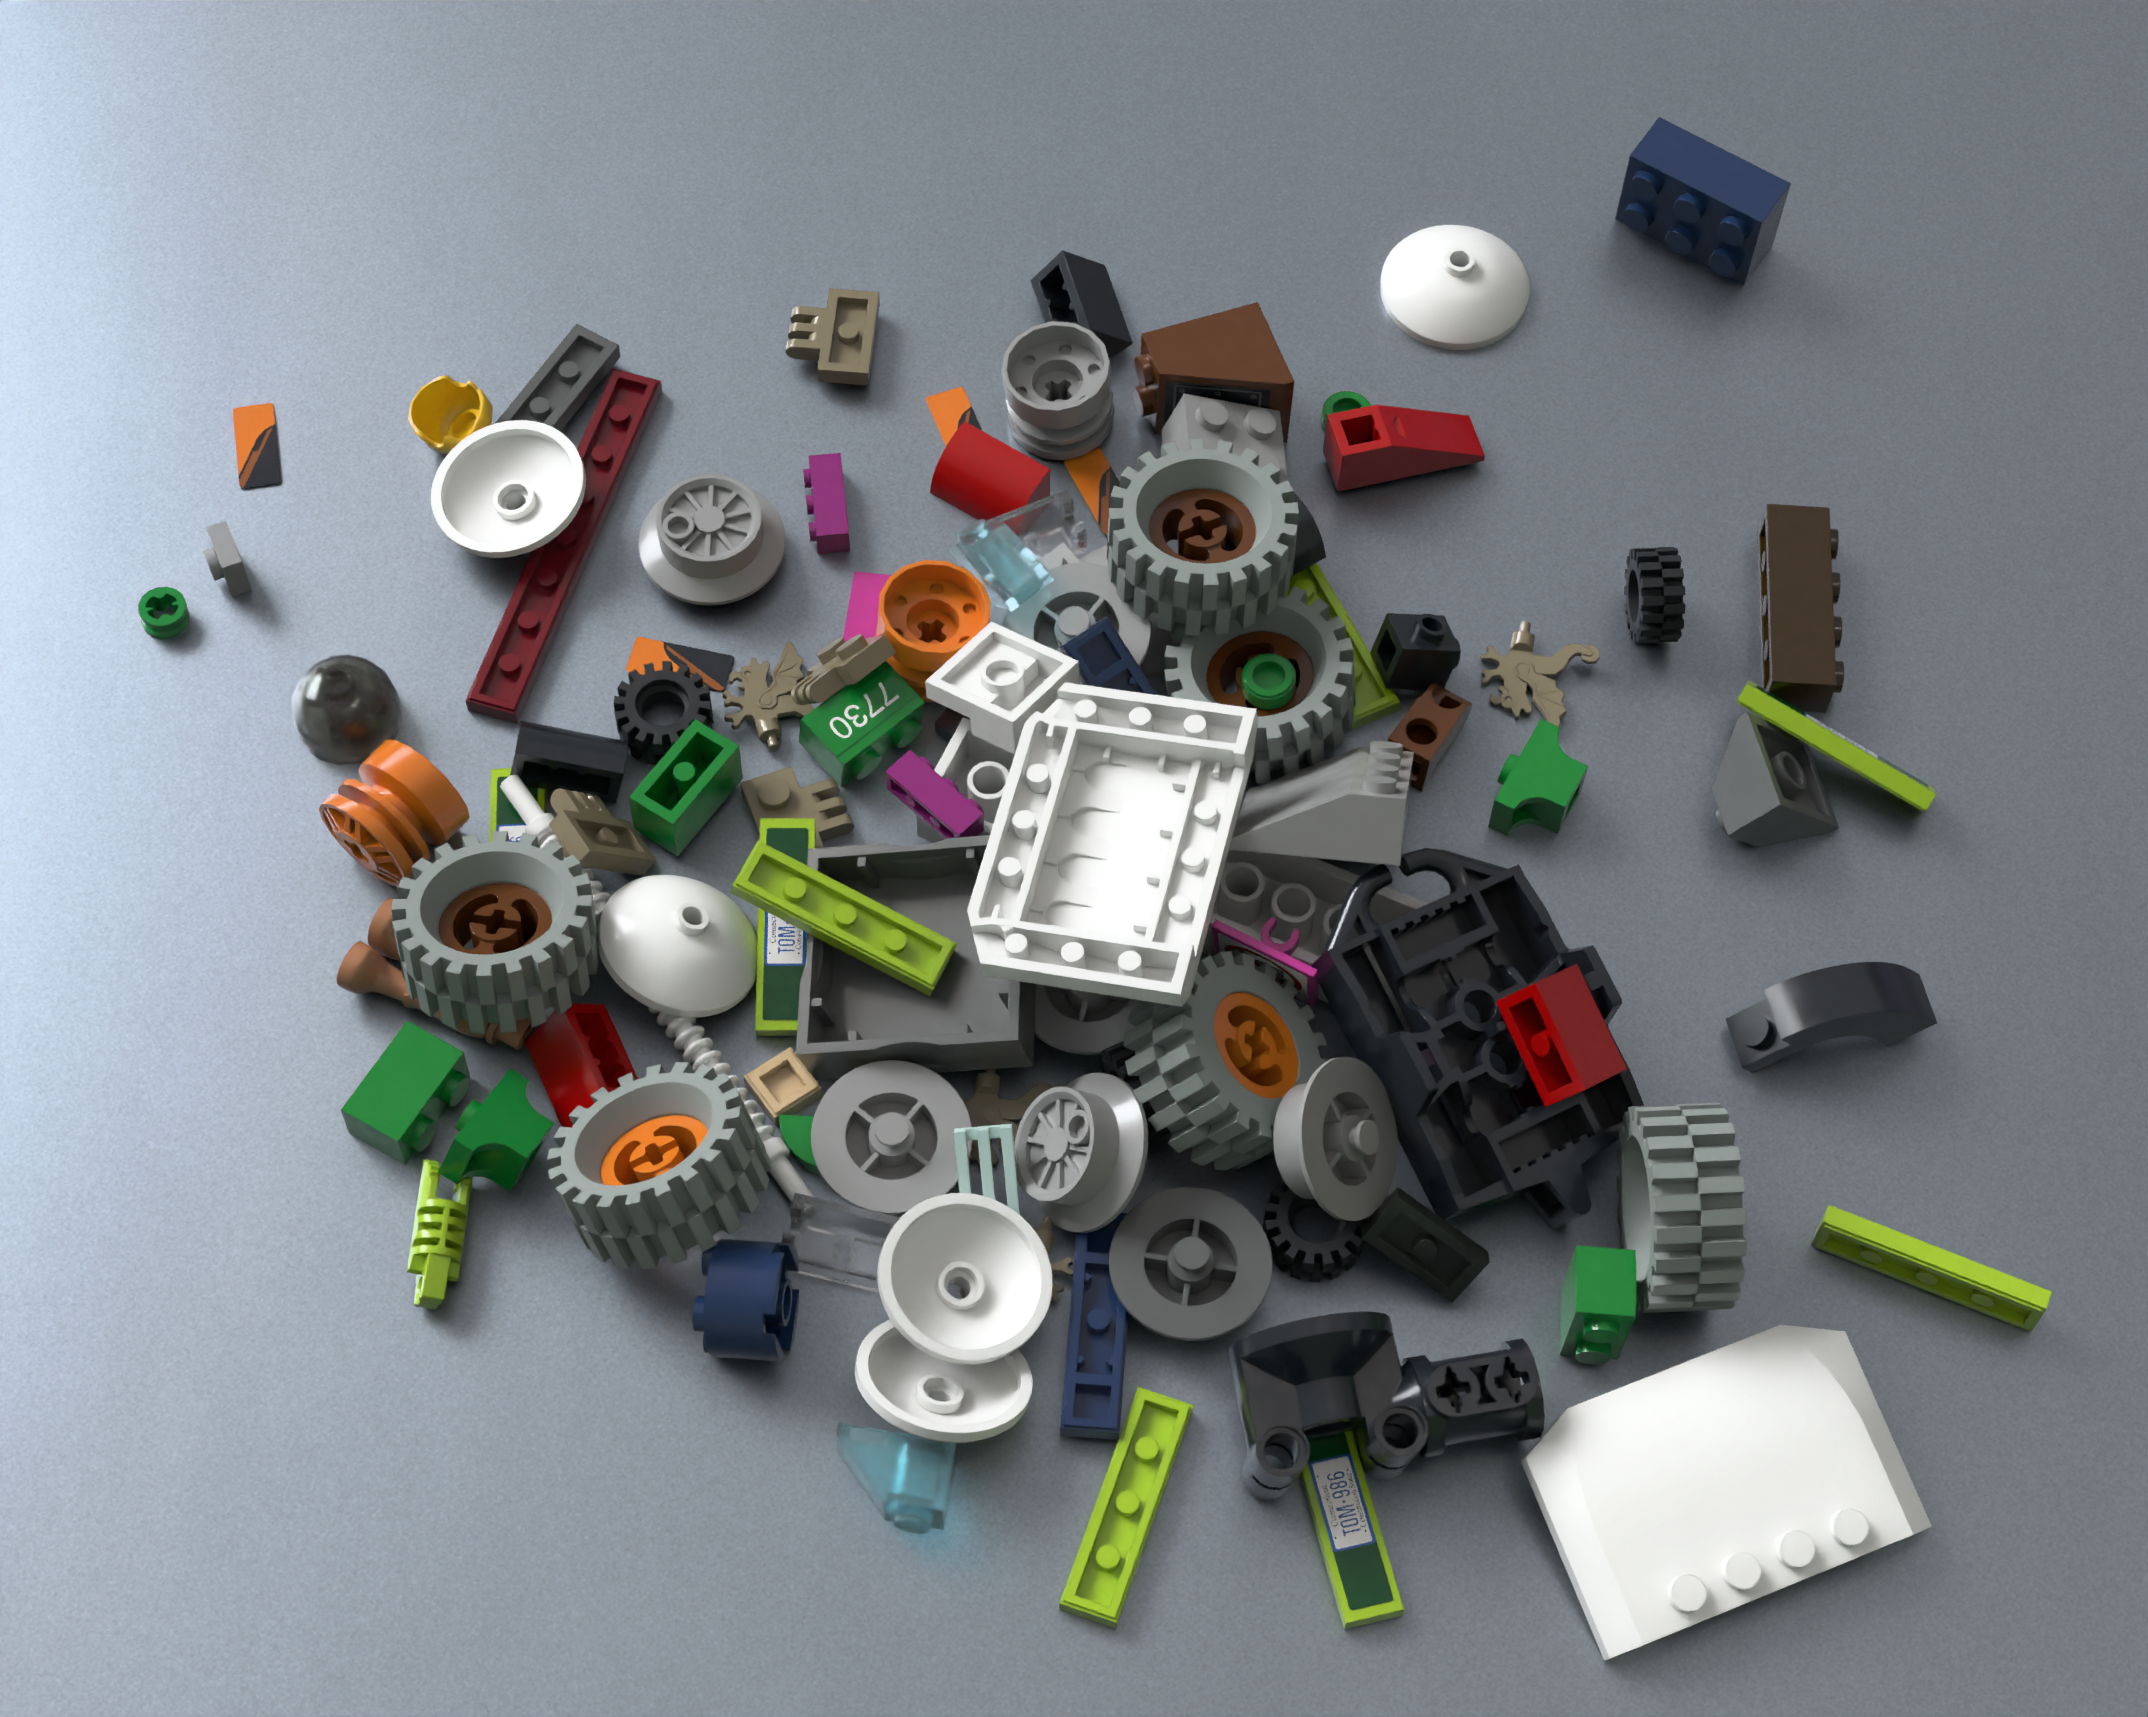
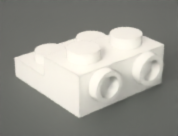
[925,622,1080,755]

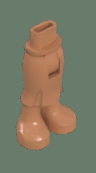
[337,898,536,1050]

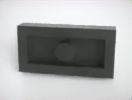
[1361,1187,1490,1303]

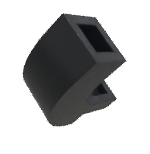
[1726,962,1937,1073]

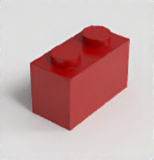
[1495,964,1627,1107]

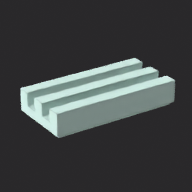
[954,1124,1021,1216]

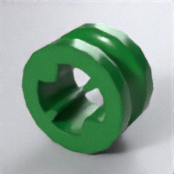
[138,587,189,640]

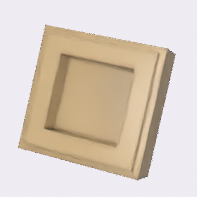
[743,1047,823,1126]

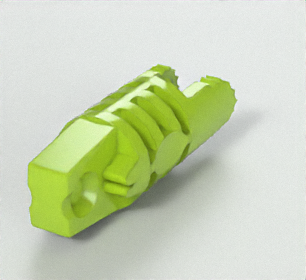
[407,1159,473,1310]

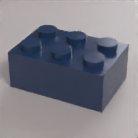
[1615,117,1791,285]

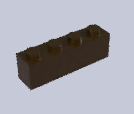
[1757,504,1844,713]

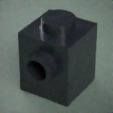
[1370,613,1461,690]

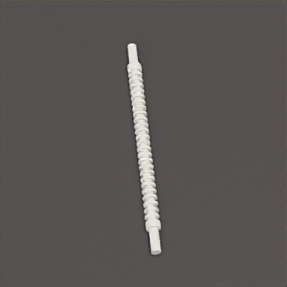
[500,775,818,1215]

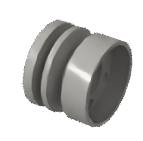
[1001,321,1115,460]

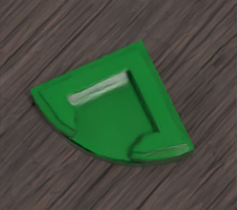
[779,1115,820,1175]

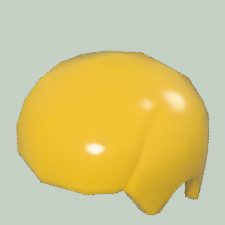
[408,375,493,455]

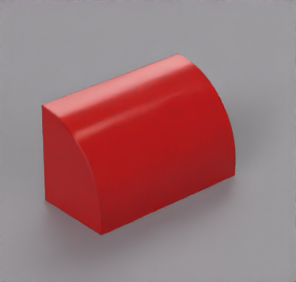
[930,421,1050,541]
[525,1003,638,1128]

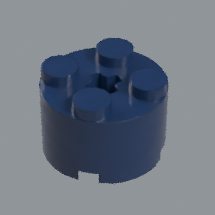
[692,1239,799,1362]

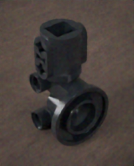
[1227,1312,1545,1500]

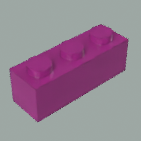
[803,453,850,554]
[885,750,984,839]

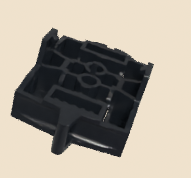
[1310,848,1644,1228]

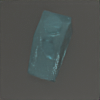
[949,519,1054,611]
[836,1423,957,1534]

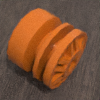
[876,560,990,703]
[319,740,470,886]

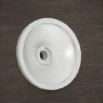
[1380,225,1530,350]
[431,420,586,558]
[597,875,757,1017]
[877,1193,1053,1364]
[855,1320,1033,1443]

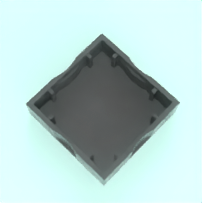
[796,835,1036,1080]

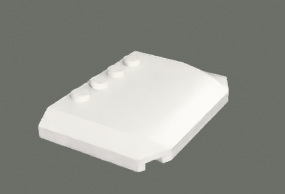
[967,682,1258,1007]
[1521,1325,1932,1660]

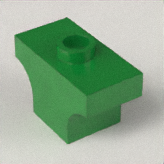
[1488,719,1588,836]
[438,1068,554,1191]

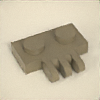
[786,288,880,386]
[791,634,897,705]
[740,766,855,848]
[549,789,657,876]

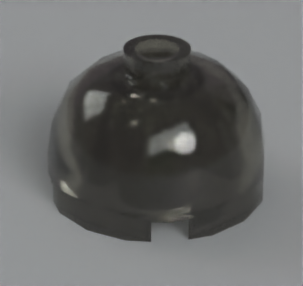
[292,654,402,765]

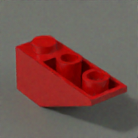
[1323,404,1485,492]

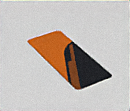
[925,387,982,446]
[233,403,281,488]
[1064,448,1120,535]
[626,637,734,691]

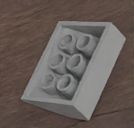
[1229,741,1414,866]

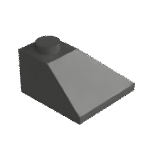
[1712,712,1839,847]

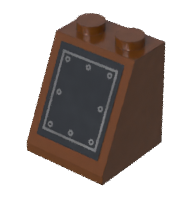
[1133,302,1294,443]

